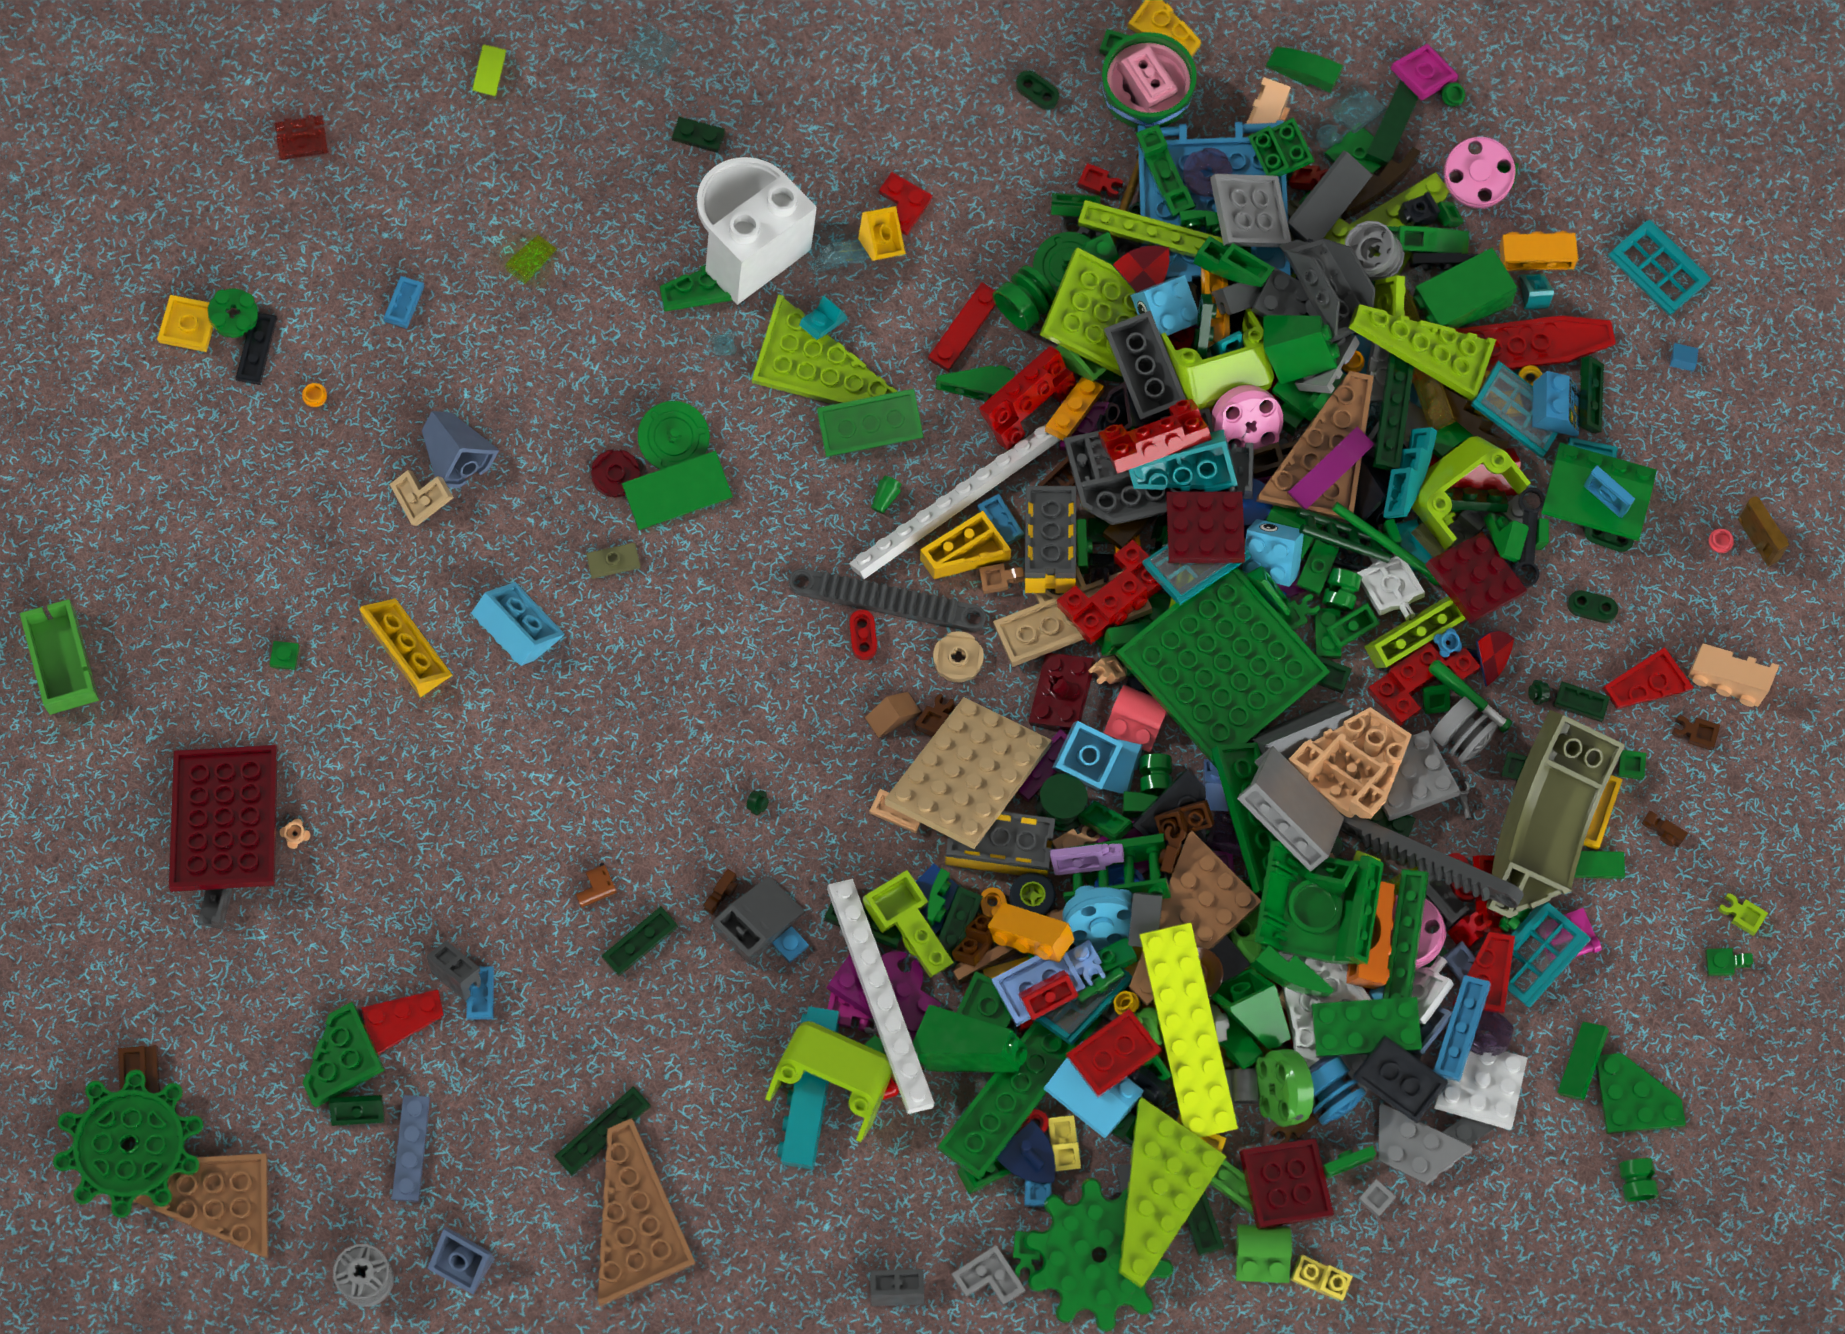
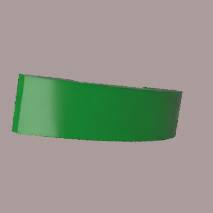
[1136,124,1195,217]

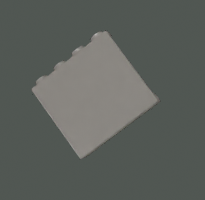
[1237,746,1345,872]

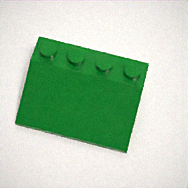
[1541,443,1657,541]

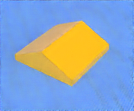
[858,206,906,261]

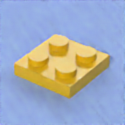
[157,295,214,352]

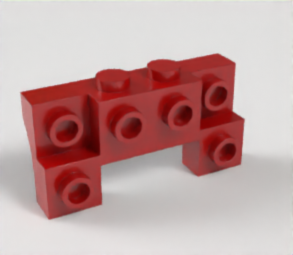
[979,345,1077,450]
[1098,399,1212,474]
[1056,540,1162,645]
[1367,640,1481,727]

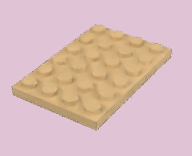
[885,697,1052,849]

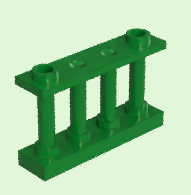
[1063,833,1171,904]

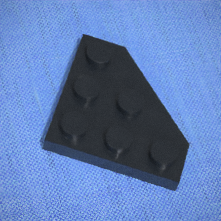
[1133,768,1206,845]

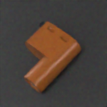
[575,863,617,908]

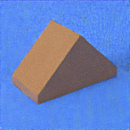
[865,692,921,739]

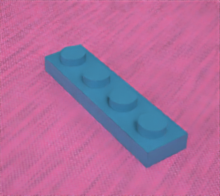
[1434,975,1491,1082]

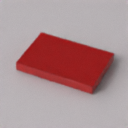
[1066,1008,1162,1098]

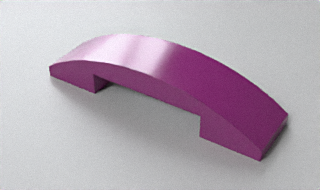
[1287,426,1374,509]

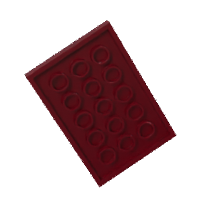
[169,745,278,892]

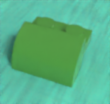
[1235,1224,1292,1283]

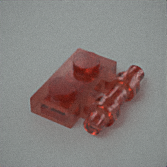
[275,114,328,161]

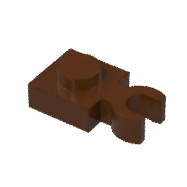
[914,694,955,737]
[1672,716,1720,751]
[1642,811,1688,847]
[703,869,738,915]
[1270,1113,1318,1144]

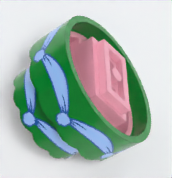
[1102,32,1197,129]

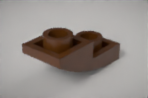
[1154,800,1215,840]
[952,913,994,967]

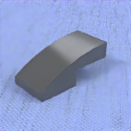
[1448,510,1489,545]

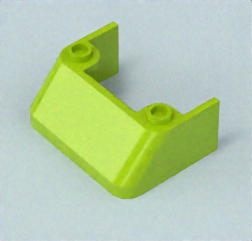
[1160,308,1274,410]
[1411,436,1531,550]
[765,1021,893,1142]

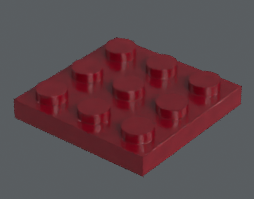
[1166,492,1245,563]
[1425,532,1527,624]
[1239,1138,1334,1229]

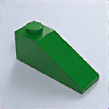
[936,365,1015,401]

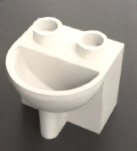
[697,157,817,305]

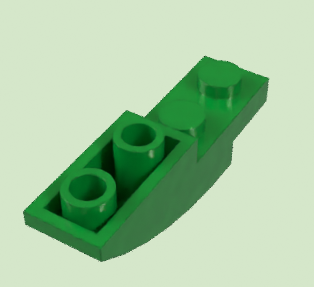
[1387,226,1469,254]

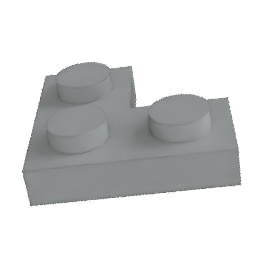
[951,1245,1025,1306]

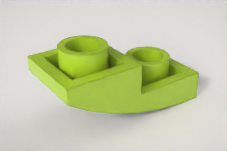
[472,44,507,97]

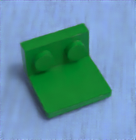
[1272,374,1346,421]

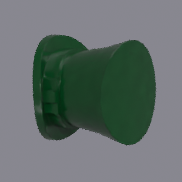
[1036,774,1088,832]

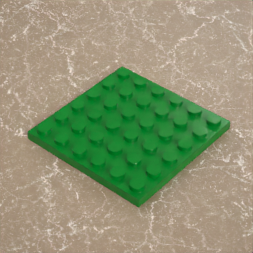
[1116,567,1330,768]

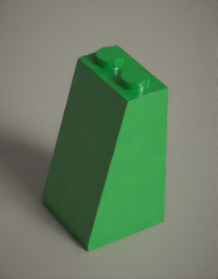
[1413,248,1517,329]
[912,1004,1028,1072]

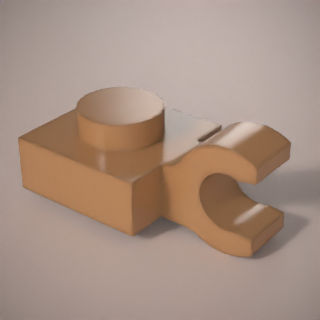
[979,563,1024,594]

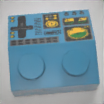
[1532,371,1580,437]

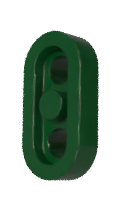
[1016,70,1059,110]
[1585,527,1634,552]
[1567,590,1618,623]

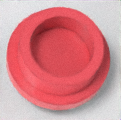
[1708,529,1734,553]

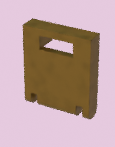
[1738,496,1789,567]

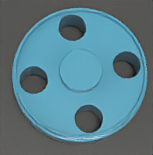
[1062,886,1133,951]

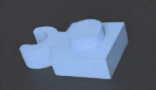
[1066,940,1105,986]

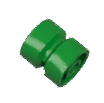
[1322,568,1362,612]
[1139,753,1173,797]
[1618,1158,1659,1202]

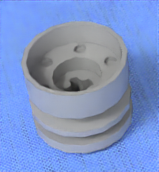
[1345,221,1404,281]
[1430,697,1498,765]
[333,1244,394,1307]

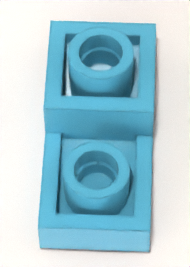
[1102,739,1143,794]

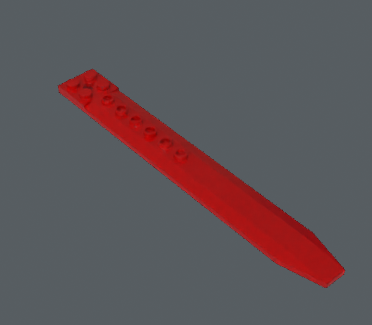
[1263,315,1616,404]

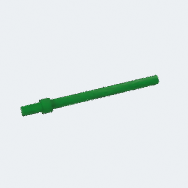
[1331,502,1441,587]

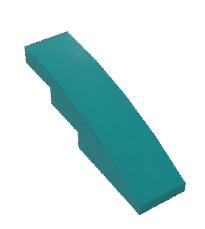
[1383,427,1437,518]

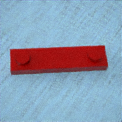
[928,282,996,372]

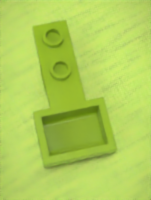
[863,870,953,978]

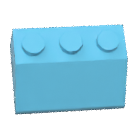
[471,582,565,666]
[1044,1041,1144,1139]

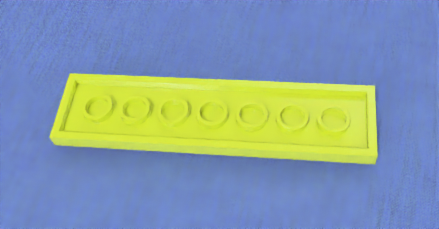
[1139,922,1238,1138]

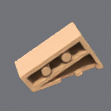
[1243,77,1291,137]
[1688,644,1779,707]

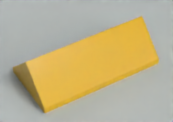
[359,598,452,697]

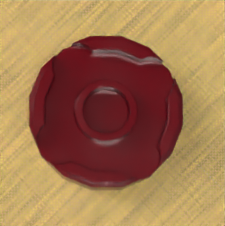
[591,449,641,498]

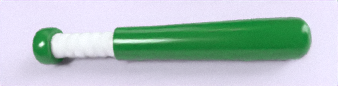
[1428,660,1512,733]

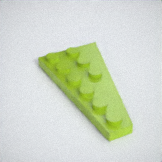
[1348,304,1496,401]

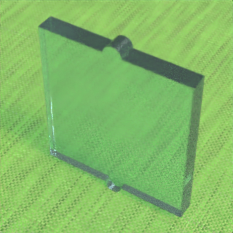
[625,25,681,76]
[1328,86,1386,133]

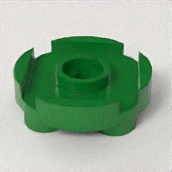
[208,288,258,338]

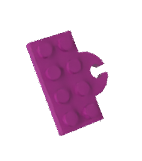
[826,951,941,1042]

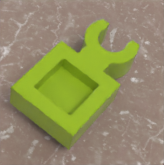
[1718,893,1768,936]

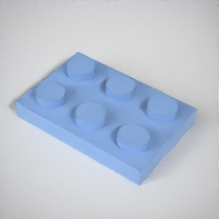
[992,953,1086,1026]

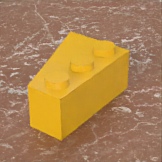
[920,511,1011,579]

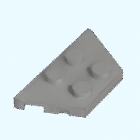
[1379,1103,1472,1185]

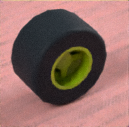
[1009,872,1056,915]

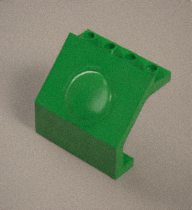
[1255,841,1384,964]

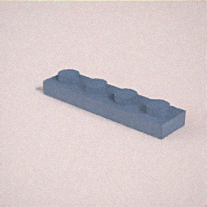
[392,1095,430,1202]

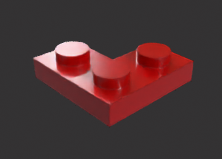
[879,172,933,236]

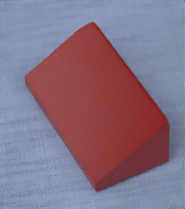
[1018,970,1079,1021]

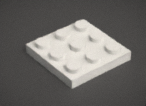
[1434,1042,1527,1130]

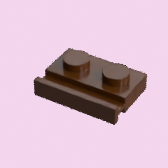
[118,1045,160,1093]

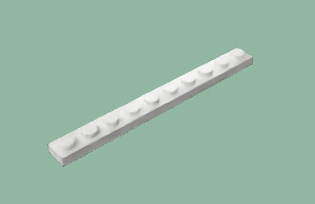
[849,423,1061,579]
[827,879,934,1114]

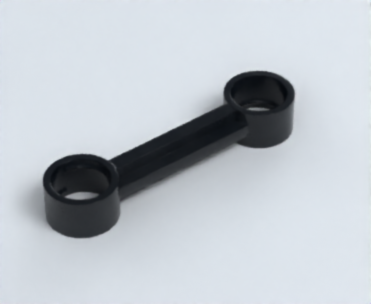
[1514,487,1545,588]

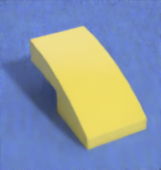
[1048,1115,1081,1171]

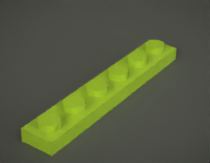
[1078,200,1223,258]

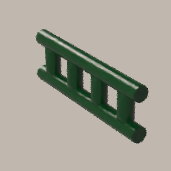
[1296,507,1391,563]

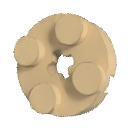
[933,631,984,682]

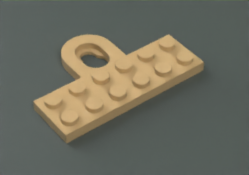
[993,564,1153,667]

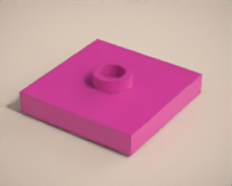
[1391,43,1459,101]

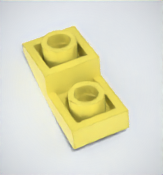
[1290,1255,1353,1301]

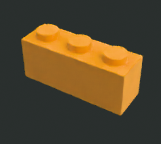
[1499,231,1578,271]
[988,903,1075,963]

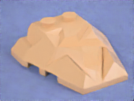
[1288,707,1412,819]

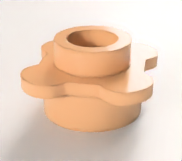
[280,819,310,849]

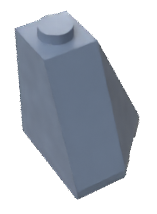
[422,411,499,488]

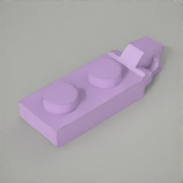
[1050,844,1124,875]

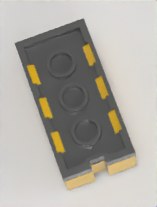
[1025,486,1076,593]
[945,811,1055,877]

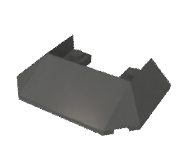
[1064,407,1218,525]

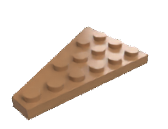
[1256,371,1374,520]
[1129,831,1261,1007]
[597,1118,696,1307]
[133,1153,269,1258]

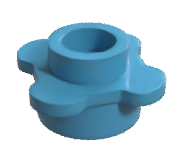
[1433,628,1462,657]

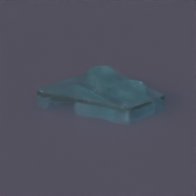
[810,241,869,275]

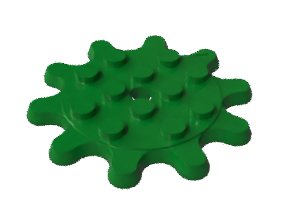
[53,1070,204,1218]
[1024,1178,1174,1332]

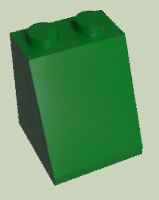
[1263,315,1340,384]
[1210,968,1291,1049]

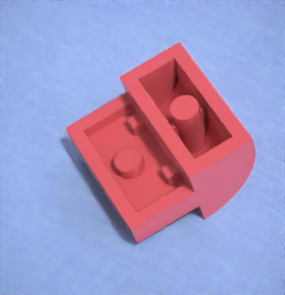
[1103,685,1167,752]

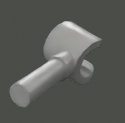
[1456,781,1472,819]

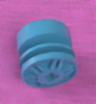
[1311,1056,1366,1125]

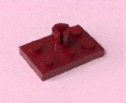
[1028,653,1096,731]

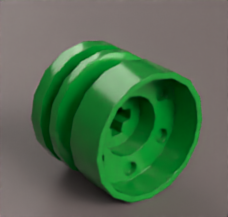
[993,265,1056,331]

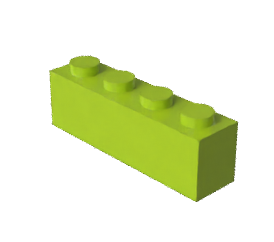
[1364,596,1466,668]

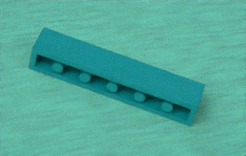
[777,1006,841,1170]

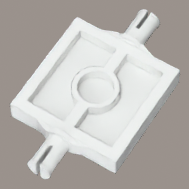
[1357,556,1425,620]
[1412,956,1454,1025]

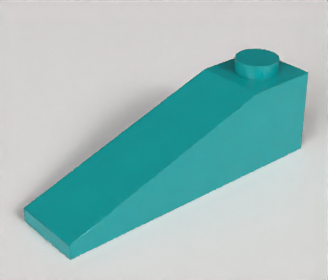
[1129,429,1238,492]

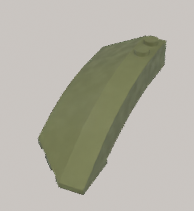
[1486,710,1625,918]

